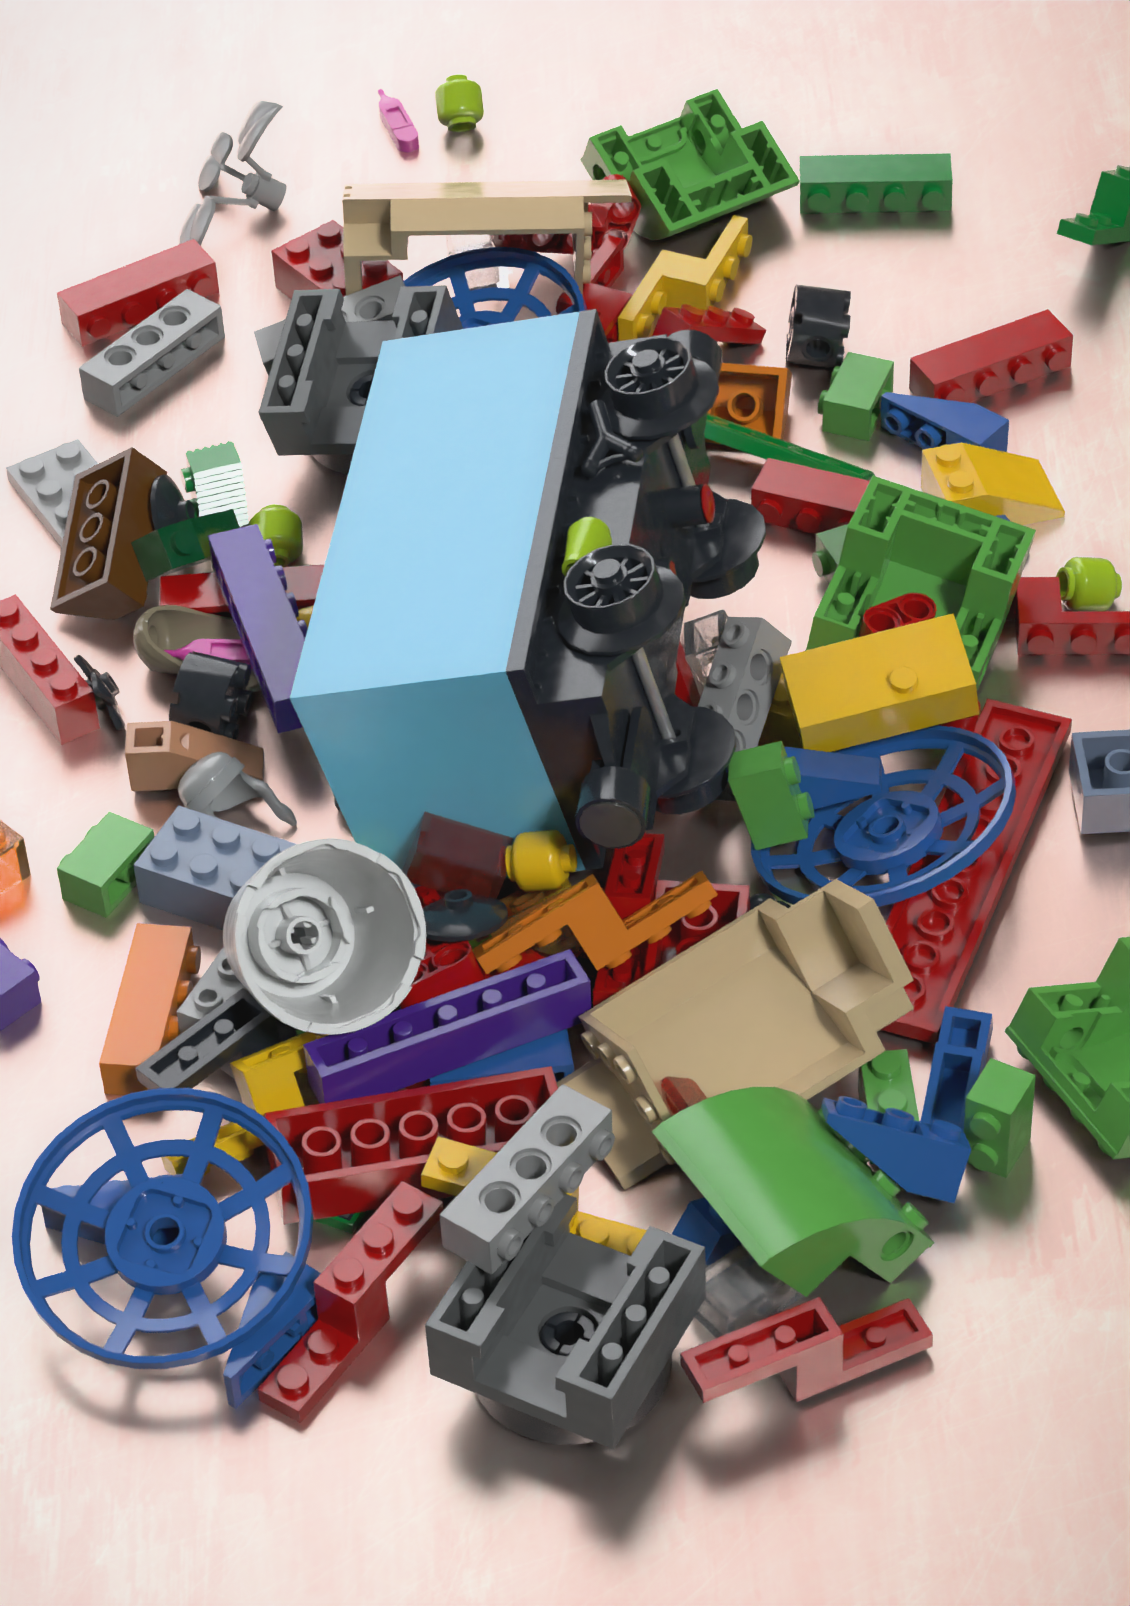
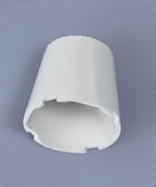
[223,838,426,1035]

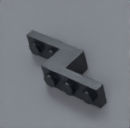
[136,988,298,1090]

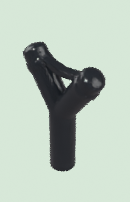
[581,400,643,478]

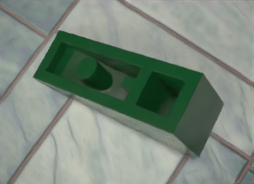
[131,509,240,582]

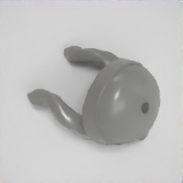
[178,752,297,826]

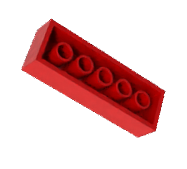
[264,1066,558,1225]

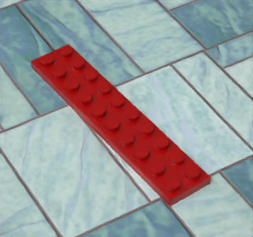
[881,699,1072,1044]

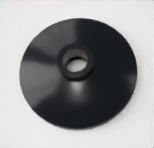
[151,475,195,530]
[422,889,508,942]

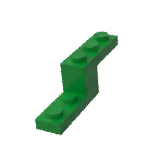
[1056,165,1130,246]

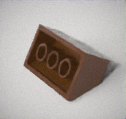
[50,447,168,620]

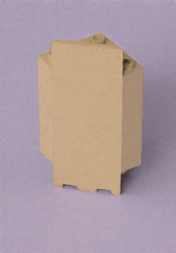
[342,180,632,296]
[556,879,914,1191]

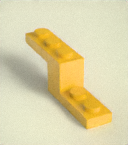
[618,215,752,341]
[161,1032,330,1176]
[421,1137,647,1256]

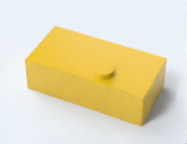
[780,613,979,752]

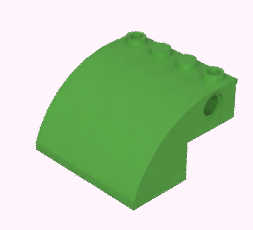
[580,88,800,240]
[805,475,1036,691]
[1005,937,1130,1159]
[652,1087,934,1297]

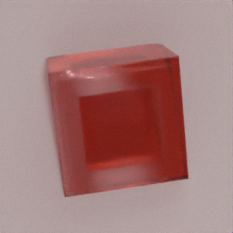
[660,1076,707,1115]

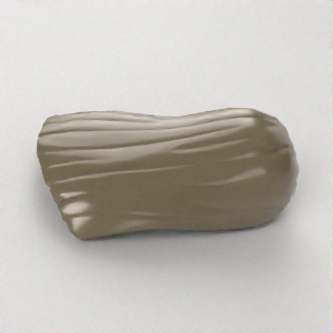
[133,605,260,692]

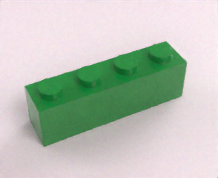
[799,153,953,214]

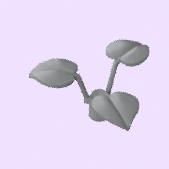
[179,100,287,246]

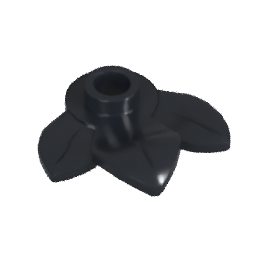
[73,654,126,730]

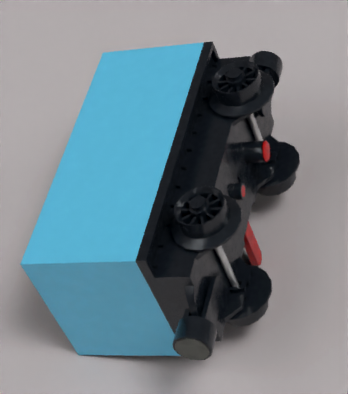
[290,309,767,888]

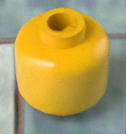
[505,829,577,892]

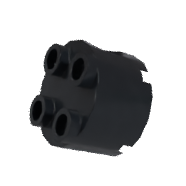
[785,284,851,369]
[169,651,253,740]

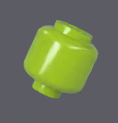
[435,74,484,132]
[249,504,303,567]
[1056,557,1122,611]

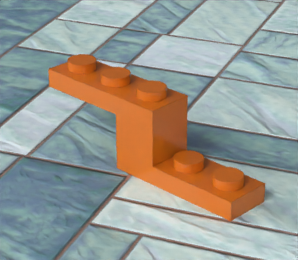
[473,870,718,974]

